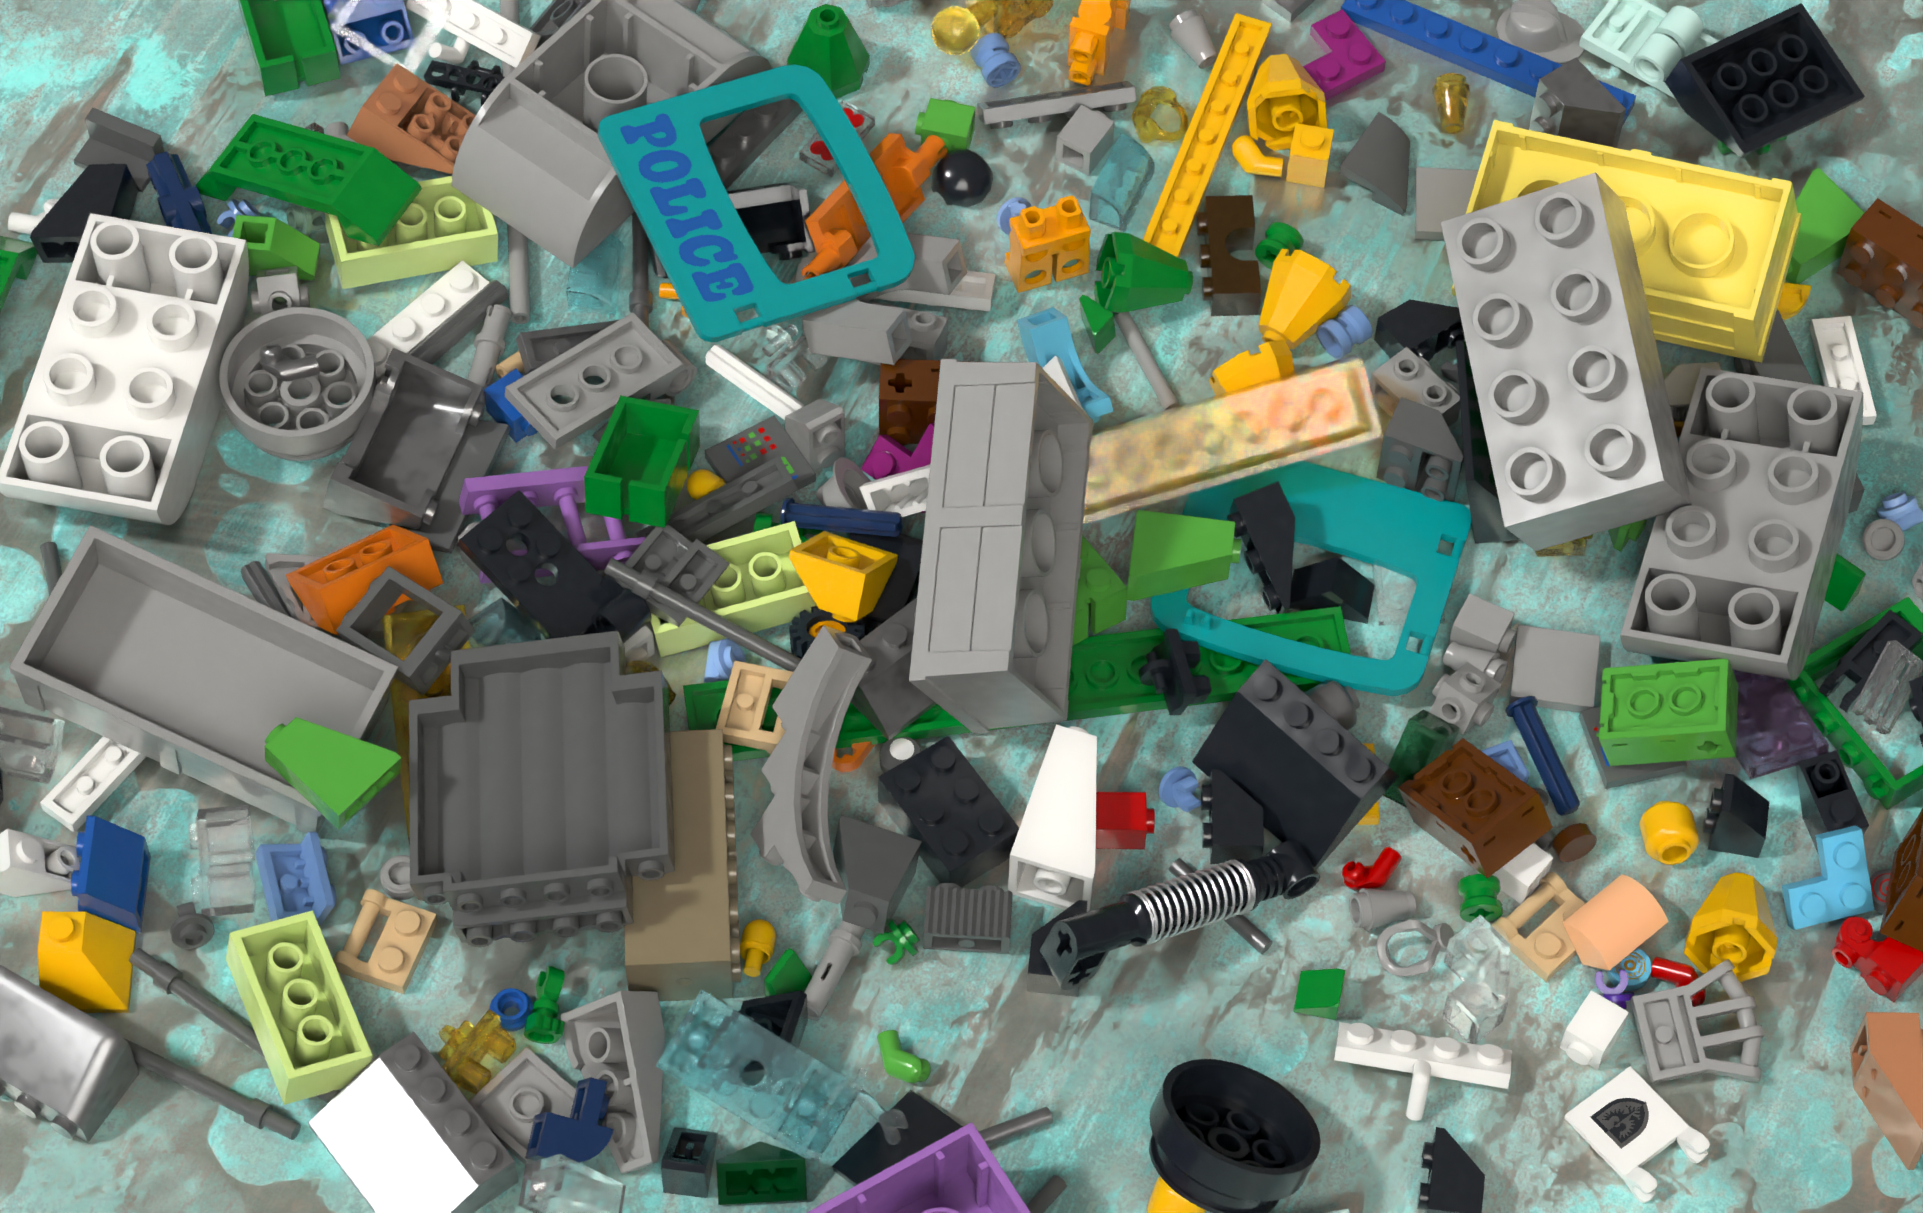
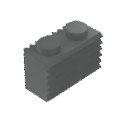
[923,883,1013,954]

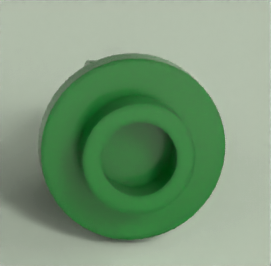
[872,918,920,965]

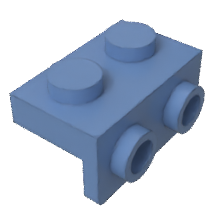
[255,832,336,926]

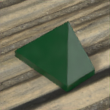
[716,1141,807,1205]

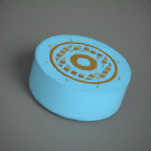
[1606,948,1652,991]

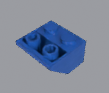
[321,0,415,65]
[71,816,151,933]

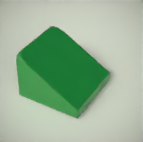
[1079,295,1116,354]
[1824,554,1866,611]
[764,948,812,997]
[1293,969,1345,1020]

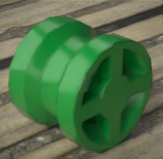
[1255,222,1304,270]
[1457,874,1503,923]

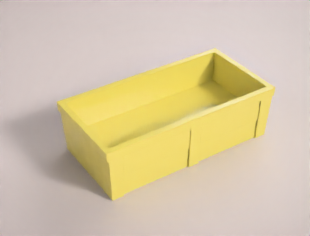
[1452,120,1802,363]

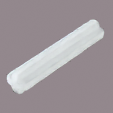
[705,345,805,420]

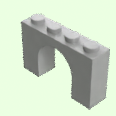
[802,233,967,365]

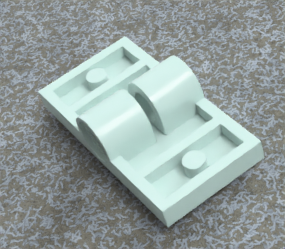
[1579,0,1718,99]

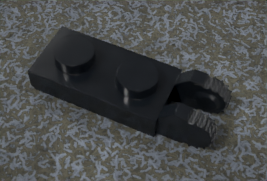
[1819,610,1923,713]

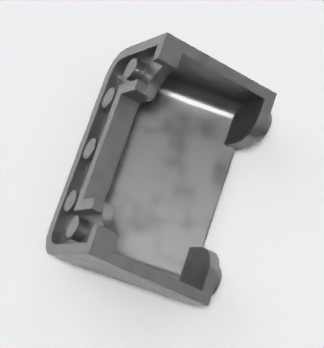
[322,348,485,529]

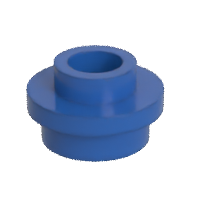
[489,988,533,1031]

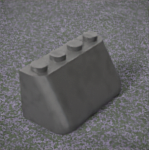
[0,965,139,1143]

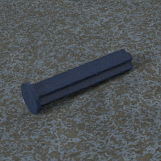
[780,498,904,537]
[1505,696,1580,816]

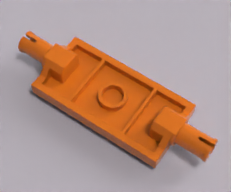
[801,133,947,280]

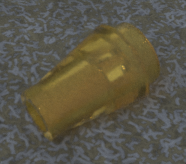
[1432,73,1470,134]

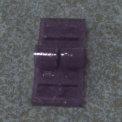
[1679,661,1829,780]

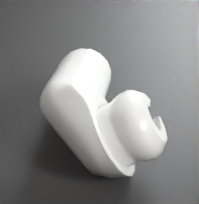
[8,199,59,235]

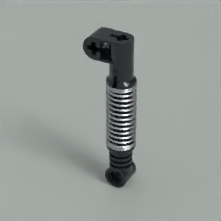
[1039,840,1320,991]

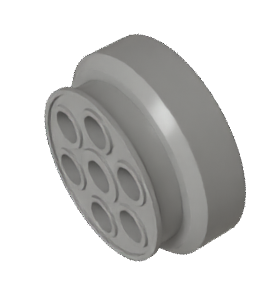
[219,307,377,461]

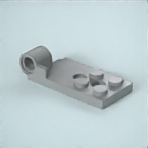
[505,312,697,450]

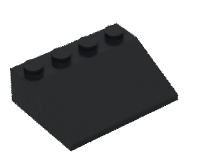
[1664,3,1865,158]
[1456,340,1519,544]
[1192,659,1399,870]

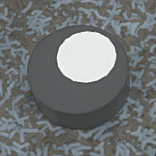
[880,737,921,773]

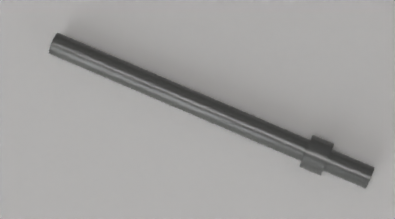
[604,558,802,672]
[129,948,340,1104]
[124,1038,301,1140]

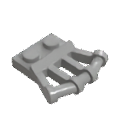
[1630,959,1765,1084]

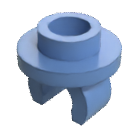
[217,199,261,237]
[1159,766,1201,812]

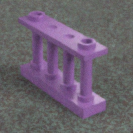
[459,466,645,584]

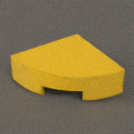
[1777,282,1811,320]

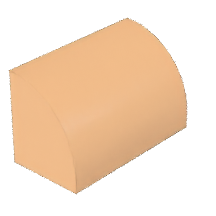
[1562,874,1669,971]

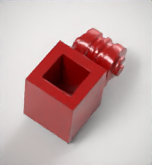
[1831,916,1923,1003]

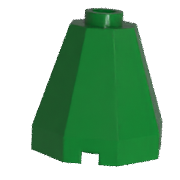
[787,4,870,99]
[1094,232,1193,315]

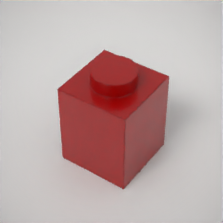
[1096,792,1155,850]

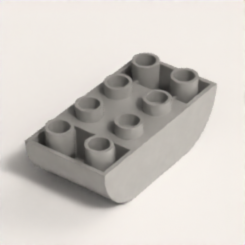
[452,0,772,268]
[1620,367,1863,680]

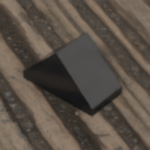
[1289,557,1375,624]
[661,1127,718,1198]

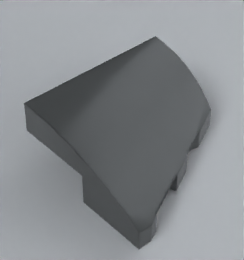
[1339,112,1410,216]

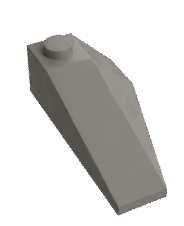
[561,991,665,1173]

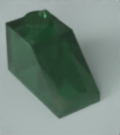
[1383,709,1460,808]

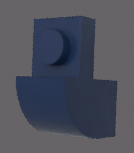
[525,1077,614,1166]

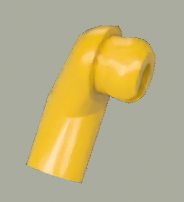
[1232,135,1283,178]

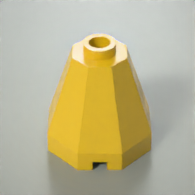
[1246,54,1327,151]
[1259,249,1351,349]
[1208,340,1301,444]
[1683,872,1778,982]

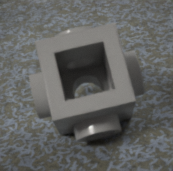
[251,266,310,316]
[1429,662,1501,735]

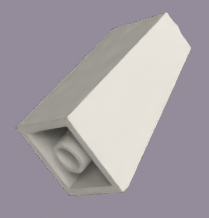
[1008,724,1097,912]

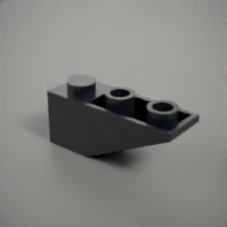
[1227,481,1295,614]

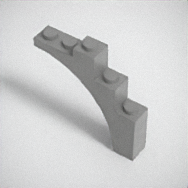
[750,625,872,904]

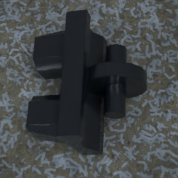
[1138,629,1212,715]

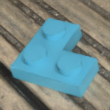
[1782,825,1874,930]

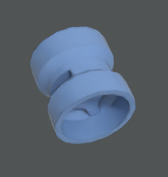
[970,33,1021,87]
[1316,305,1373,359]

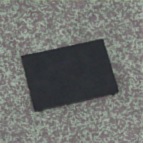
[832,1090,963,1186]

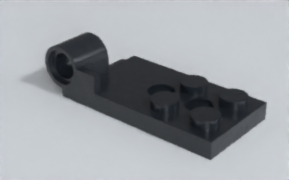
[457,490,652,644]

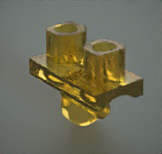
[438,1009,516,1094]

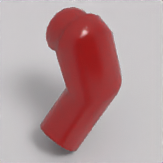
[1342,847,1402,891]
[1650,957,1706,1007]

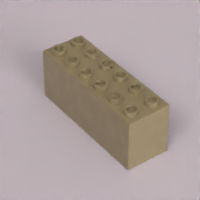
[624,729,741,1001]

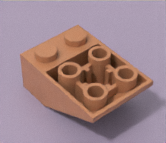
[346,63,476,174]
[1850,1012,1923,1170]

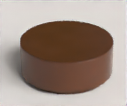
[1552,823,1597,862]

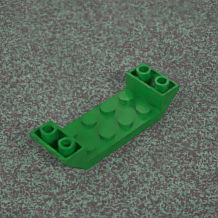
[196,114,422,246]

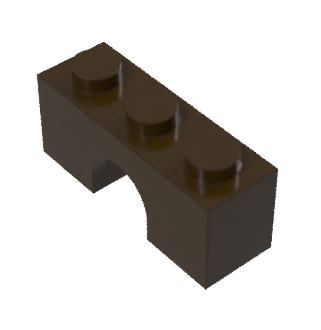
[1197,195,1261,316]

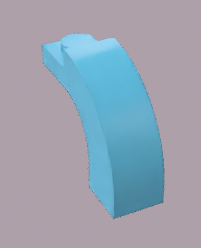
[1017,307,1113,423]

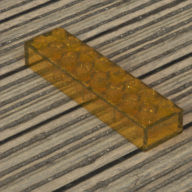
[1083,355,1383,524]

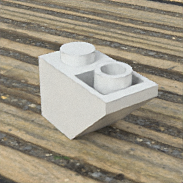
[0,828,80,897]

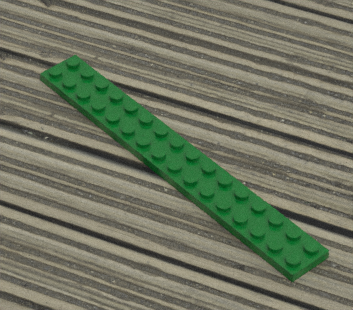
[683,606,1351,762]

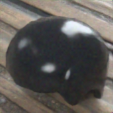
[931,149,993,207]

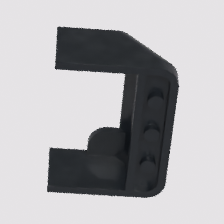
[646,182,816,279]

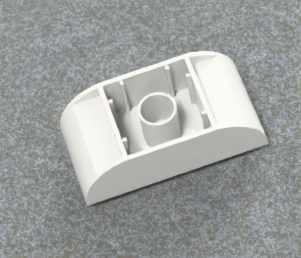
[0,213,249,525]

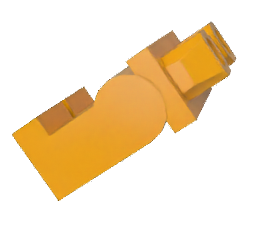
[1067,0,1131,86]
[1004,195,1091,293]

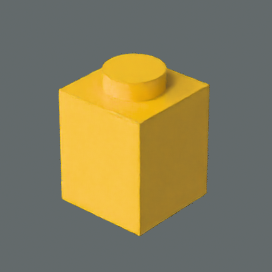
[1286,123,1334,188]

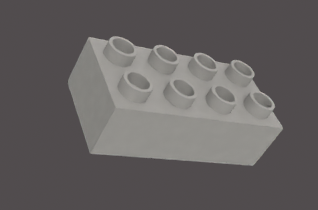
[1441,172,1692,551]

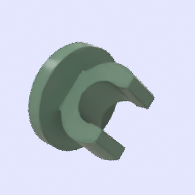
[287,203,325,236]

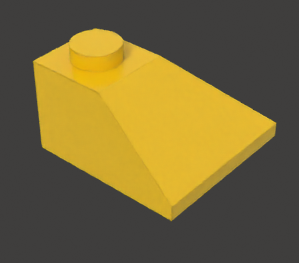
[789,531,898,622]
[38,911,136,1013]

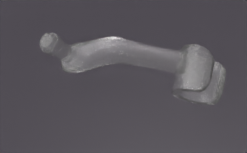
[846,1068,909,1145]

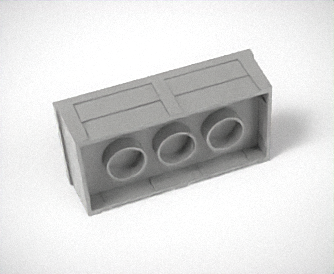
[909,359,1093,733]
[9,525,398,834]

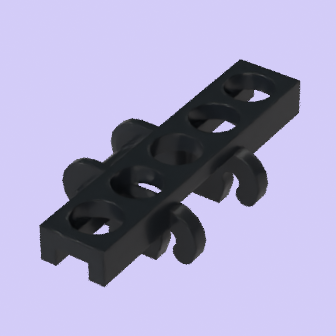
[424,60,505,106]

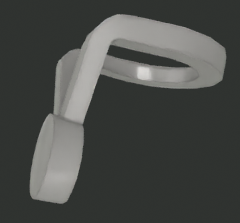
[1376,919,1455,976]

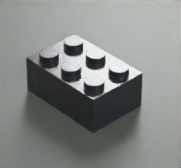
[878,736,1019,888]

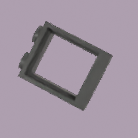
[336,566,475,696]

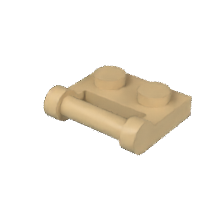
[716,660,793,754]
[1491,872,1585,982]
[333,889,438,994]

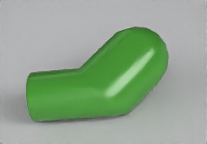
[877,1030,931,1083]

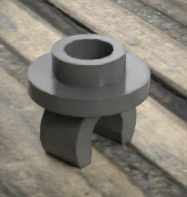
[170,901,214,949]

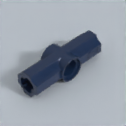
[146,151,212,234]

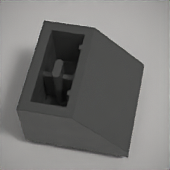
[1376,397,1464,502]

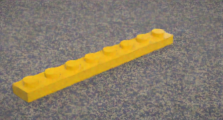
[1143,13,1272,258]

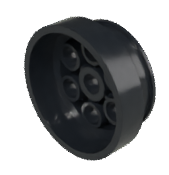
[1149,1059,1321,1213]

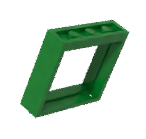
[1784,597,1923,810]

